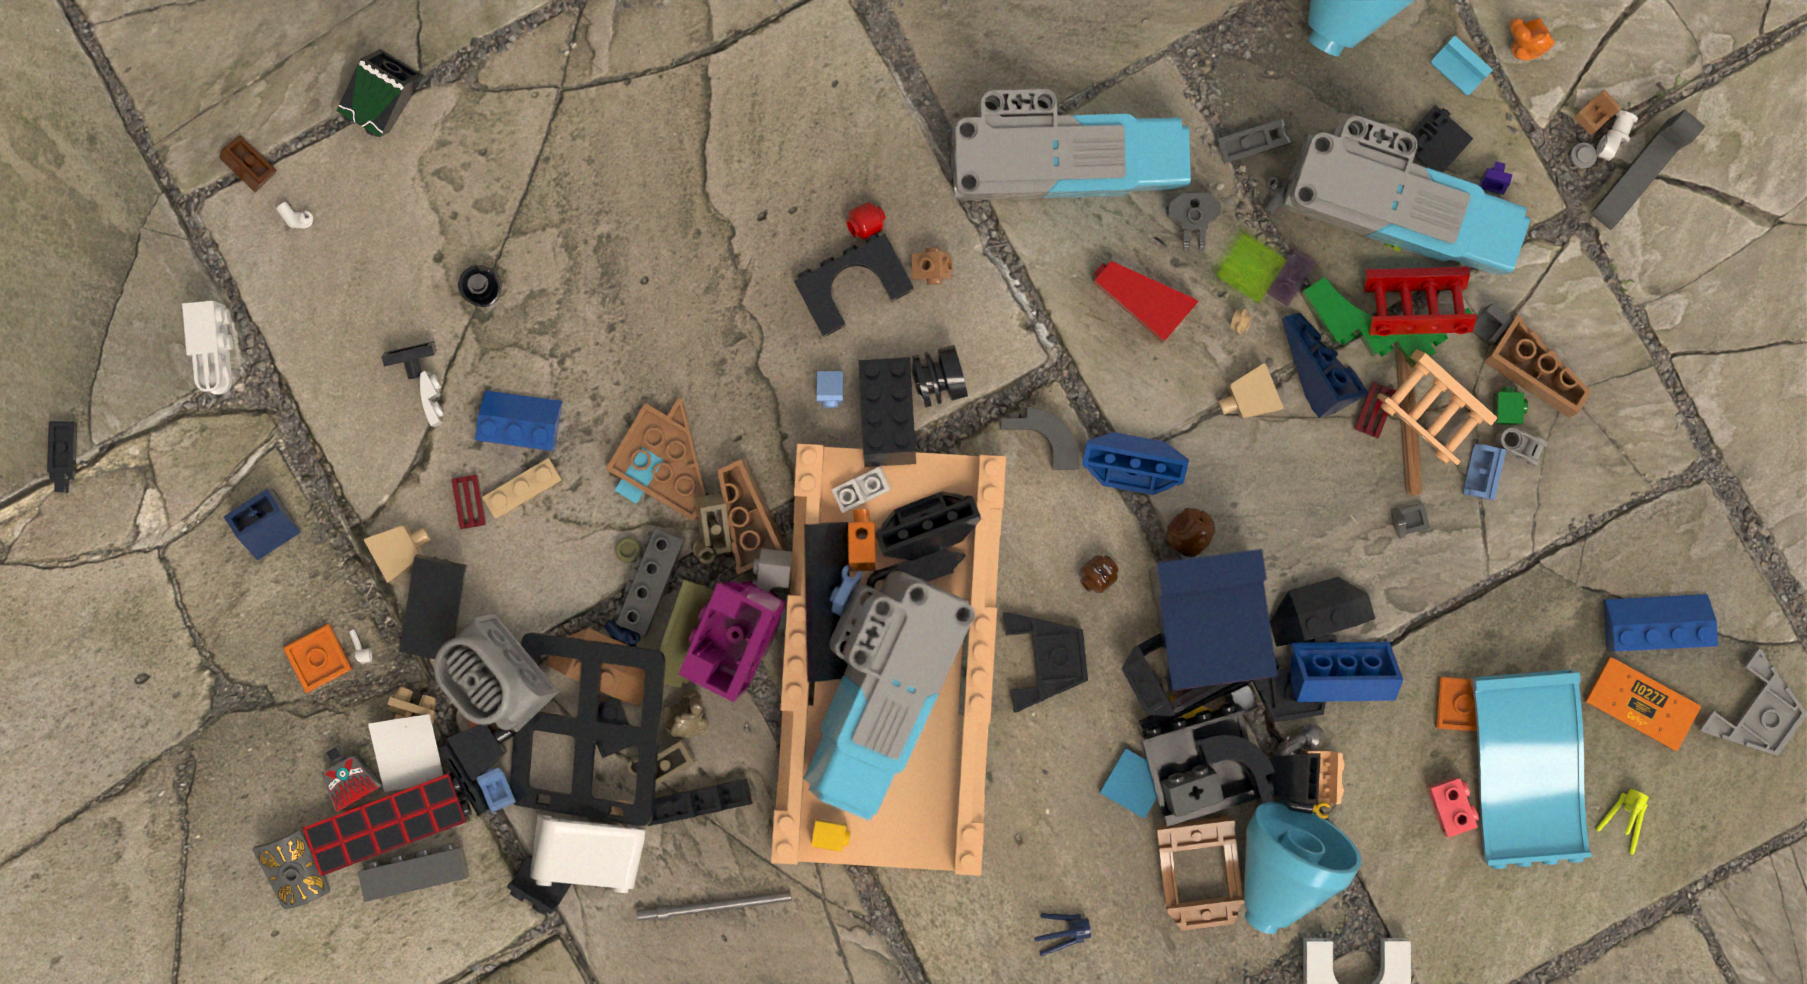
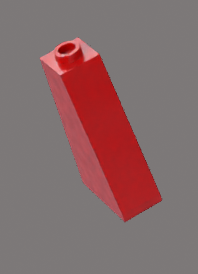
[1093,261,1198,343]

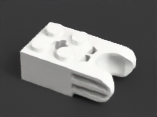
[182,301,233,394]

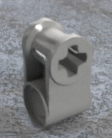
[1495,428,1548,467]

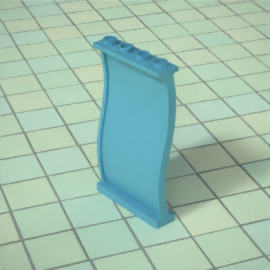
[1471,669,1592,869]

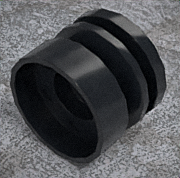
[912,345,968,408]

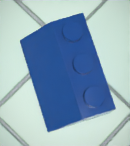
[475,390,563,452]

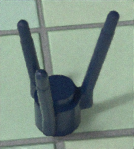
[1034,913,1091,956]

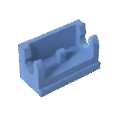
[1462,444,1506,500]

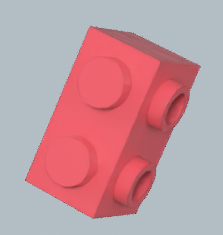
[1427,777,1479,838]

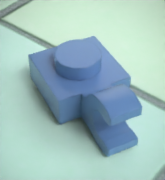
[830,565,862,616]

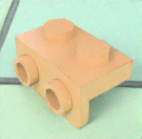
[1303,750,1344,804]

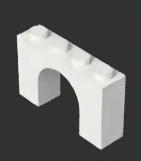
[1303,938,1411,984]

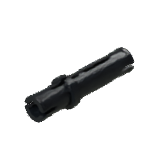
[438,743,489,816]

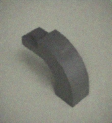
[1000,408,1080,470]

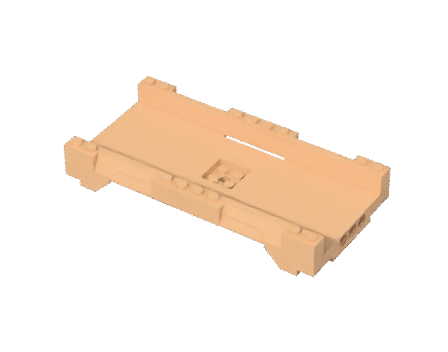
[771,444,1006,876]

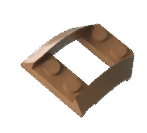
[1157,813,1244,931]

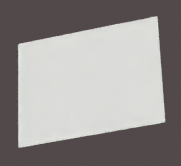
[368,714,443,792]

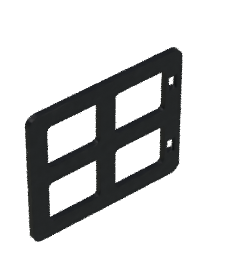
[510,632,666,826]

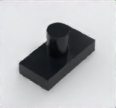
[382,341,437,379]

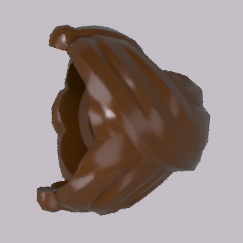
[1166,508,1216,557]

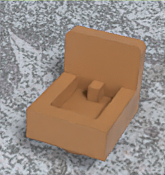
[1574,90,1621,136]

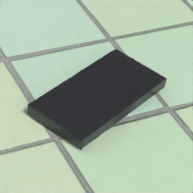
[399,554,467,659]

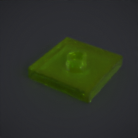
[1216,233,1287,304]

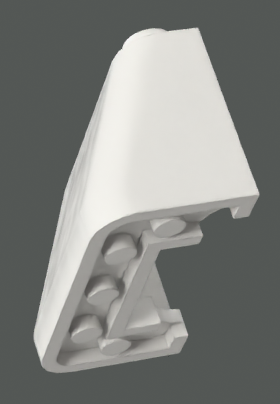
[530,815,646,893]

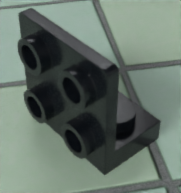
[506,856,572,915]

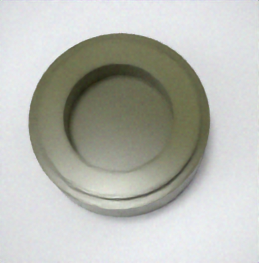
[615,537,642,563]

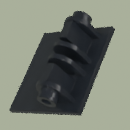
[1403,105,1473,173]

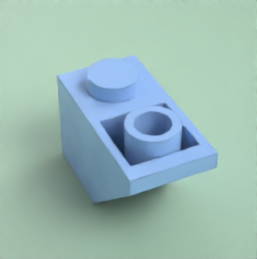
[817,371,844,409]

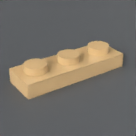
[482,458,562,519]

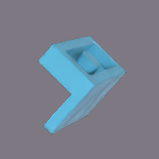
[1431,36,1493,96]

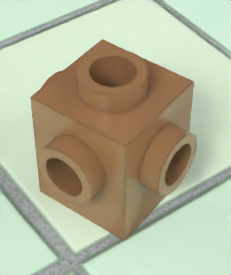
[911,247,953,285]

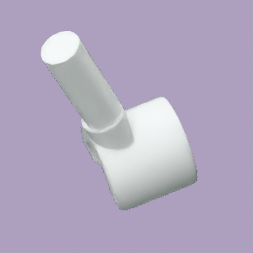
[349,629,373,664]

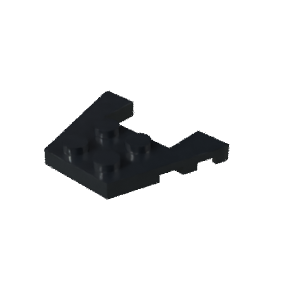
[1003,612,1088,713]
[1252,635,1337,722]

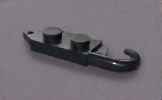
[866,548,966,596]

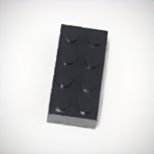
[858,357,916,467]

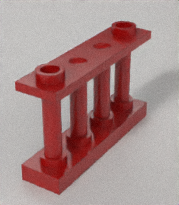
[1363,267,1477,336]

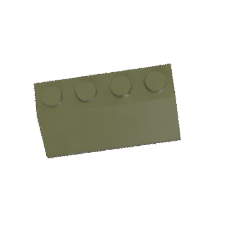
[659,580,715,688]

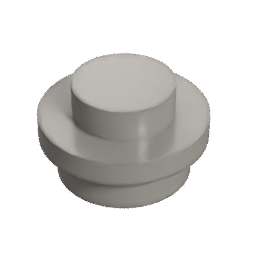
[1570,143,1597,169]

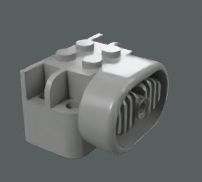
[434,613,559,732]

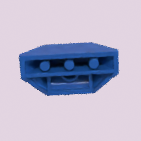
[1082,432,1189,495]

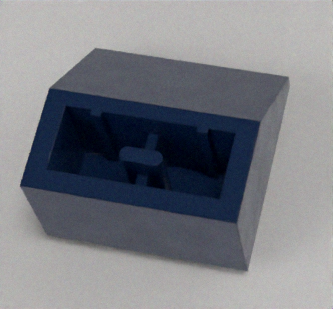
[224,489,301,560]

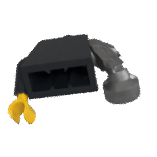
[1265,724,1331,819]

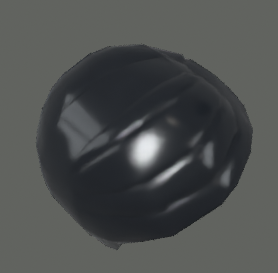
[458,265,502,307]

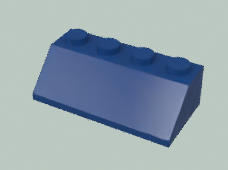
[1604,594,1718,652]
[1290,642,1403,702]

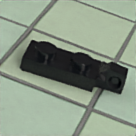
[47,421,77,493]

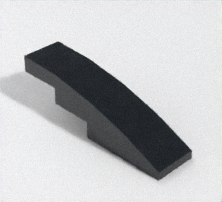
[647,778,753,826]

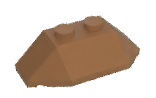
[546,628,645,706]

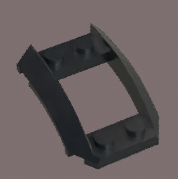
[1121,633,1231,716]

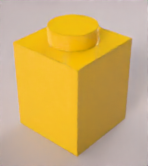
[811,819,851,852]

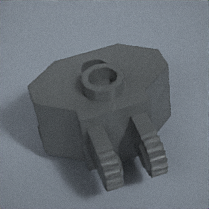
[1167,193,1221,251]

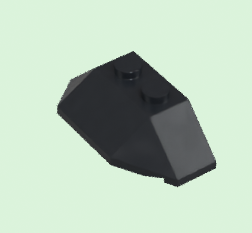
[875,491,981,561]
[1270,577,1375,647]

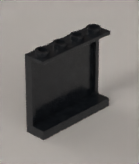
[1140,703,1256,826]

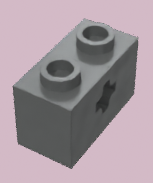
[1161,765,1224,817]

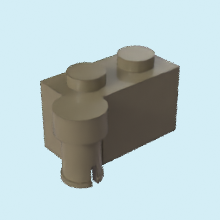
[691,493,732,564]
[628,739,696,786]

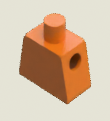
[848,509,876,571]

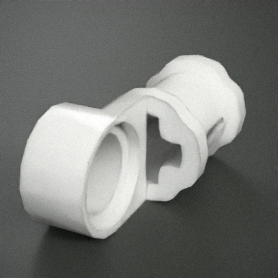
[1596,110,1638,161]

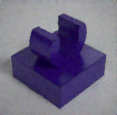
[1479,161,1512,195]

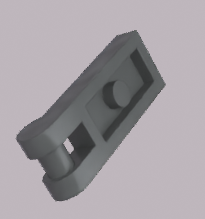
[1217,118,1293,164]

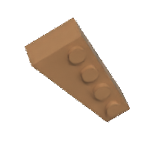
[1483,314,1591,418]
[717,458,788,575]

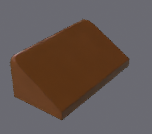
[220,135,277,192]

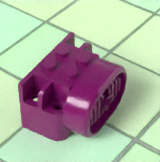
[678,581,786,702]

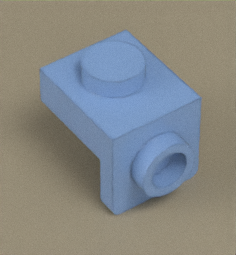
[476,768,516,812]

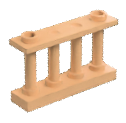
[1377,349,1497,465]

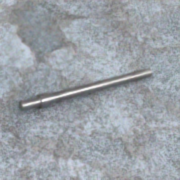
[637,891,792,921]

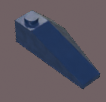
[1282,313,1368,418]

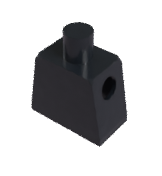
[447,724,514,781]

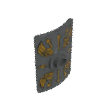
[252,830,330,909]

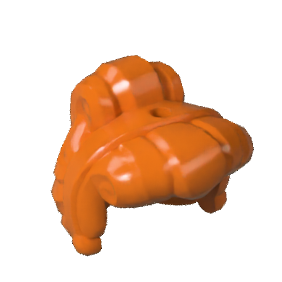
[1509,18,1555,61]

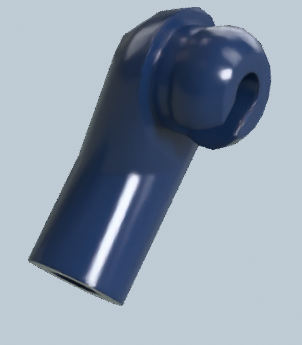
[603,618,641,646]

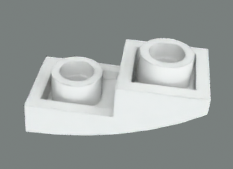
[420,371,444,427]
[831,466,892,513]

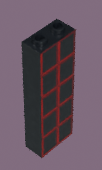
[303,773,472,877]

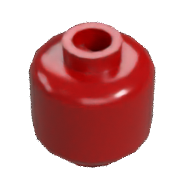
[846,202,886,240]

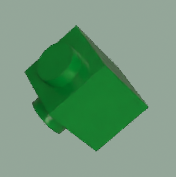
[1493,387,1528,425]

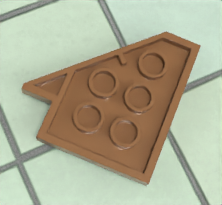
[606,397,706,522]

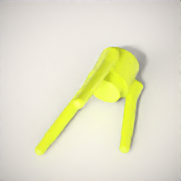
[1596,789,1649,855]

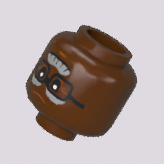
[1080,555,1119,593]

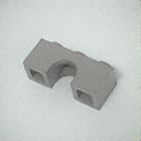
[753,549,792,630]

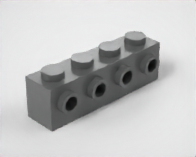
[614,528,685,636]
[357,843,469,902]

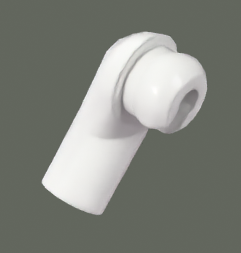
[276,202,313,229]

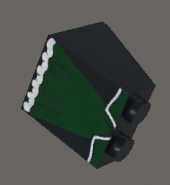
[336,49,424,137]

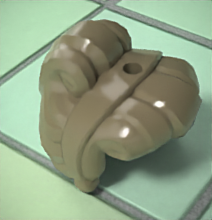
[663,690,709,738]

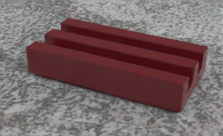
[1354,381,1397,439]
[451,474,486,529]

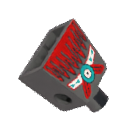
[322,746,383,812]

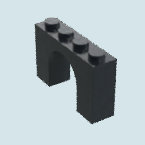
[794,233,914,338]

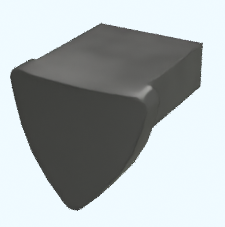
[1391,503,1430,539]

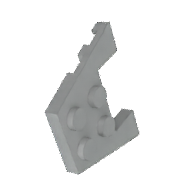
[1698,648,1807,756]

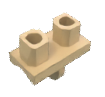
[387,687,436,728]

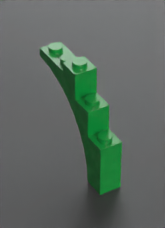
[1301,277,1472,368]

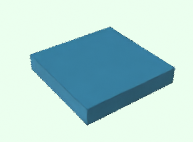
[1100,748,1156,819]

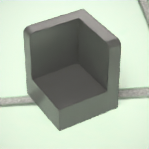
[1473,303,1513,345]

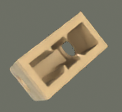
[1218,363,1284,419]
[364,525,431,583]

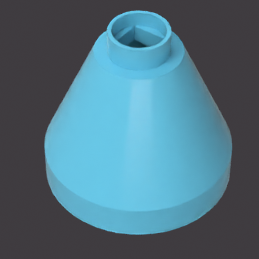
[1308,0,1415,56]
[1244,801,1362,934]

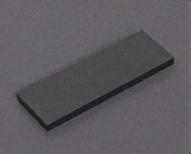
[804,522,851,682]

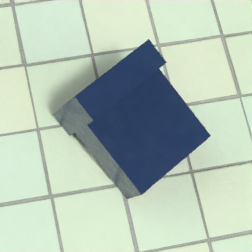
[1149,549,1278,692]

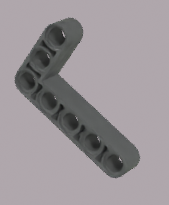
[1590,109,1705,230]

